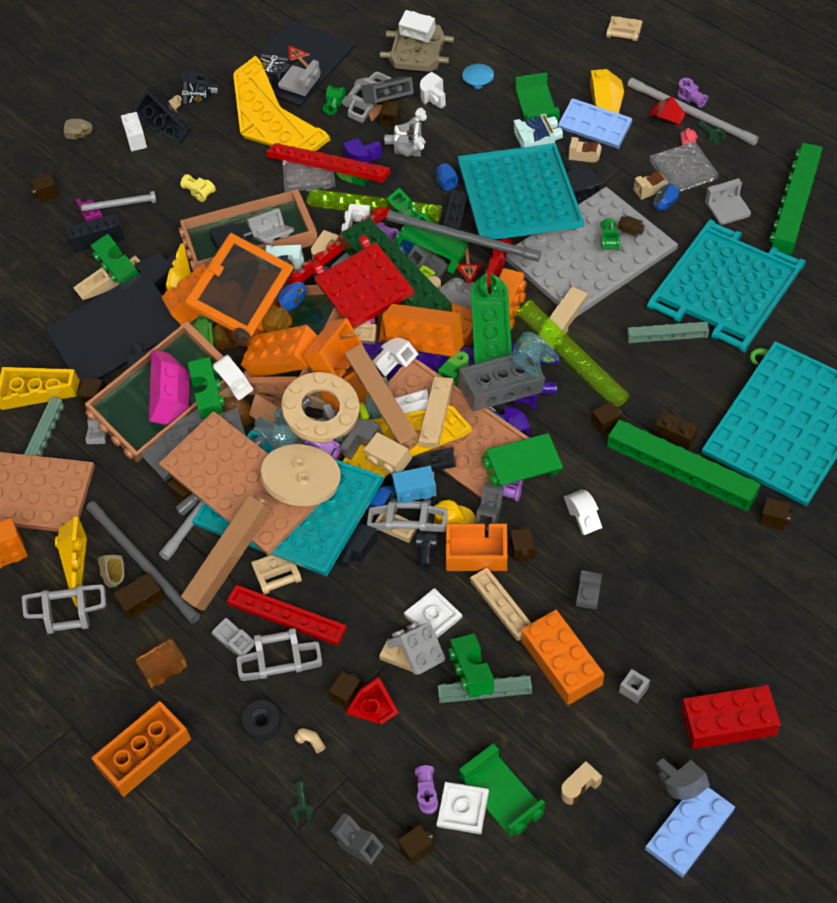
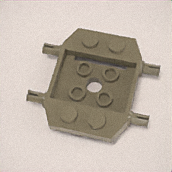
[380,24,454,71]

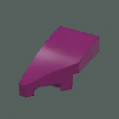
[75,199,103,222]

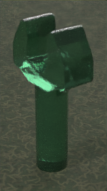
[698,120,726,144]
[291,781,314,824]

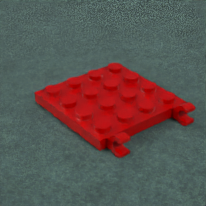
[312,235,415,329]

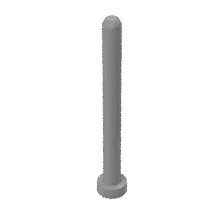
[81,191,156,211]

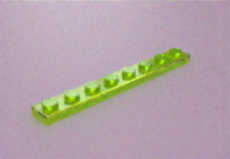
[306,189,442,223]
[516,300,630,407]

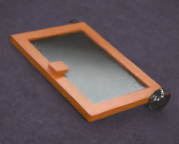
[184,233,294,345]

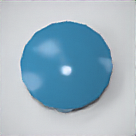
[462,64,494,89]

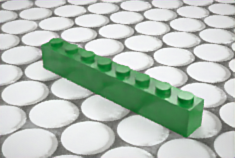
[770,143,823,255]
[607,420,761,512]

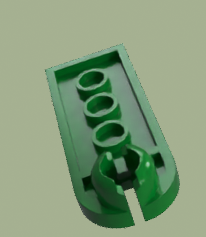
[471,273,512,365]

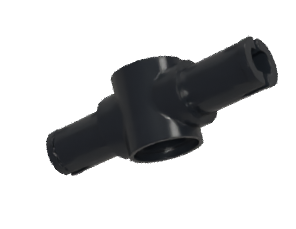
[416,513,437,570]

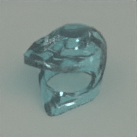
[512,332,558,377]
[255,408,300,450]

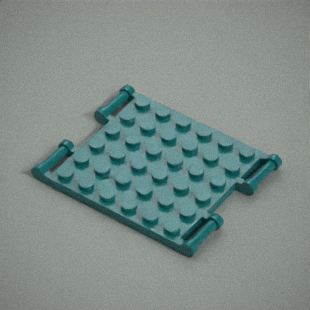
[647,219,806,353]

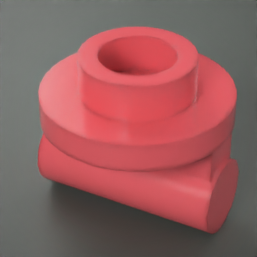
[680,128,697,148]

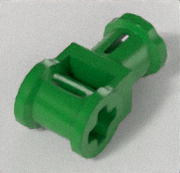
[323,85,346,115]
[600,218,620,251]

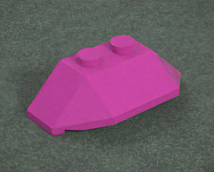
[149,350,190,425]

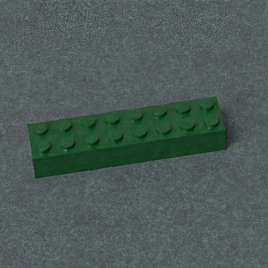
[340,217,452,312]

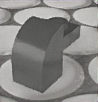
[407,245,449,279]
[340,419,383,460]
[475,483,504,531]
[576,570,602,609]
[656,758,710,800]
[330,813,384,864]

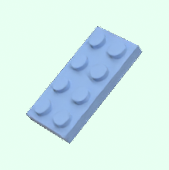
[558,98,632,149]
[645,788,735,878]

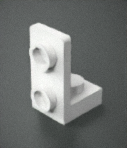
[342,204,371,232]
[213,355,254,400]

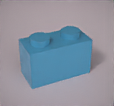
[392,466,437,504]

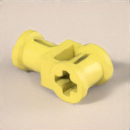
[180,174,216,202]

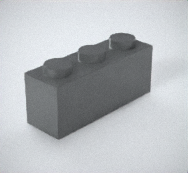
[362,77,414,103]

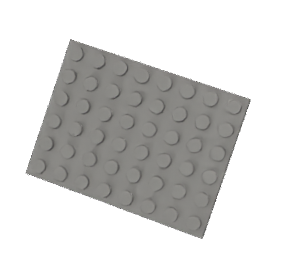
[506,187,678,317]

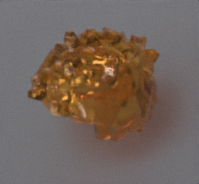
[212,315,240,351]
[222,396,252,428]

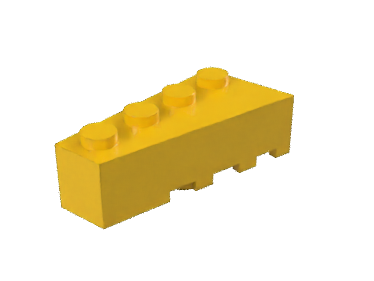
[0,367,80,410]

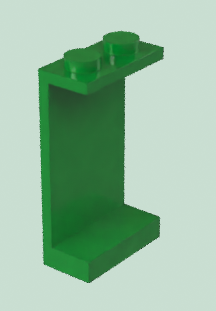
[515,72,560,124]
[395,224,468,274]
[481,433,563,487]
[459,743,545,837]

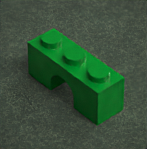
[387,188,433,223]
[91,234,138,284]
[188,357,225,419]
[448,634,494,698]

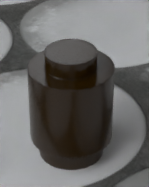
[618,216,645,237]

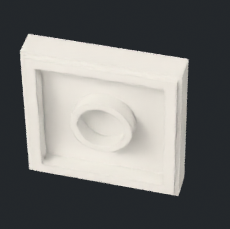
[404,588,462,638]
[437,782,489,834]

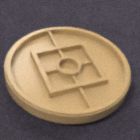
[261,444,340,506]

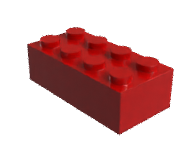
[681,685,781,749]

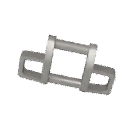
[342,72,391,123]
[367,498,448,532]
[22,584,107,634]
[237,628,322,681]

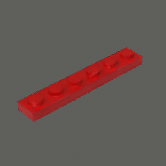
[227,585,347,646]

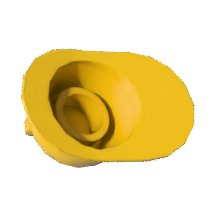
[433,500,476,524]

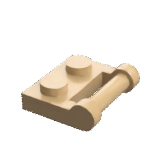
[606,16,642,42]
[251,555,302,595]

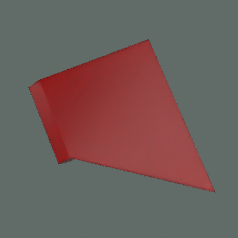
[649,96,686,126]
[345,677,399,725]

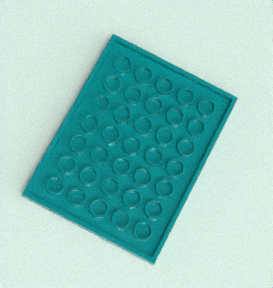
[457,143,584,240]
[192,430,384,576]

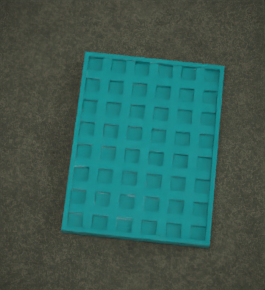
[702,341,837,507]

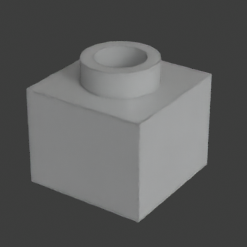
[619,669,650,703]

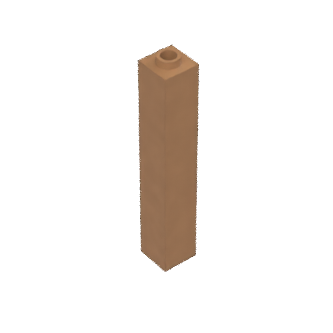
[345,344,419,450]
[181,495,272,611]

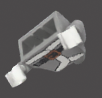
[384,108,427,157]

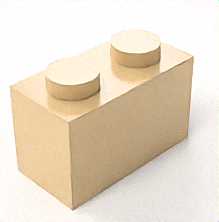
[364,432,412,474]

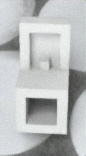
[420,72,445,108]
[372,338,418,376]
[564,490,602,535]

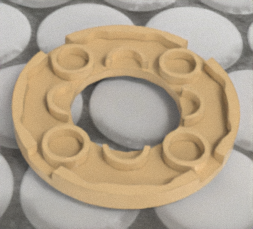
[282,372,360,442]

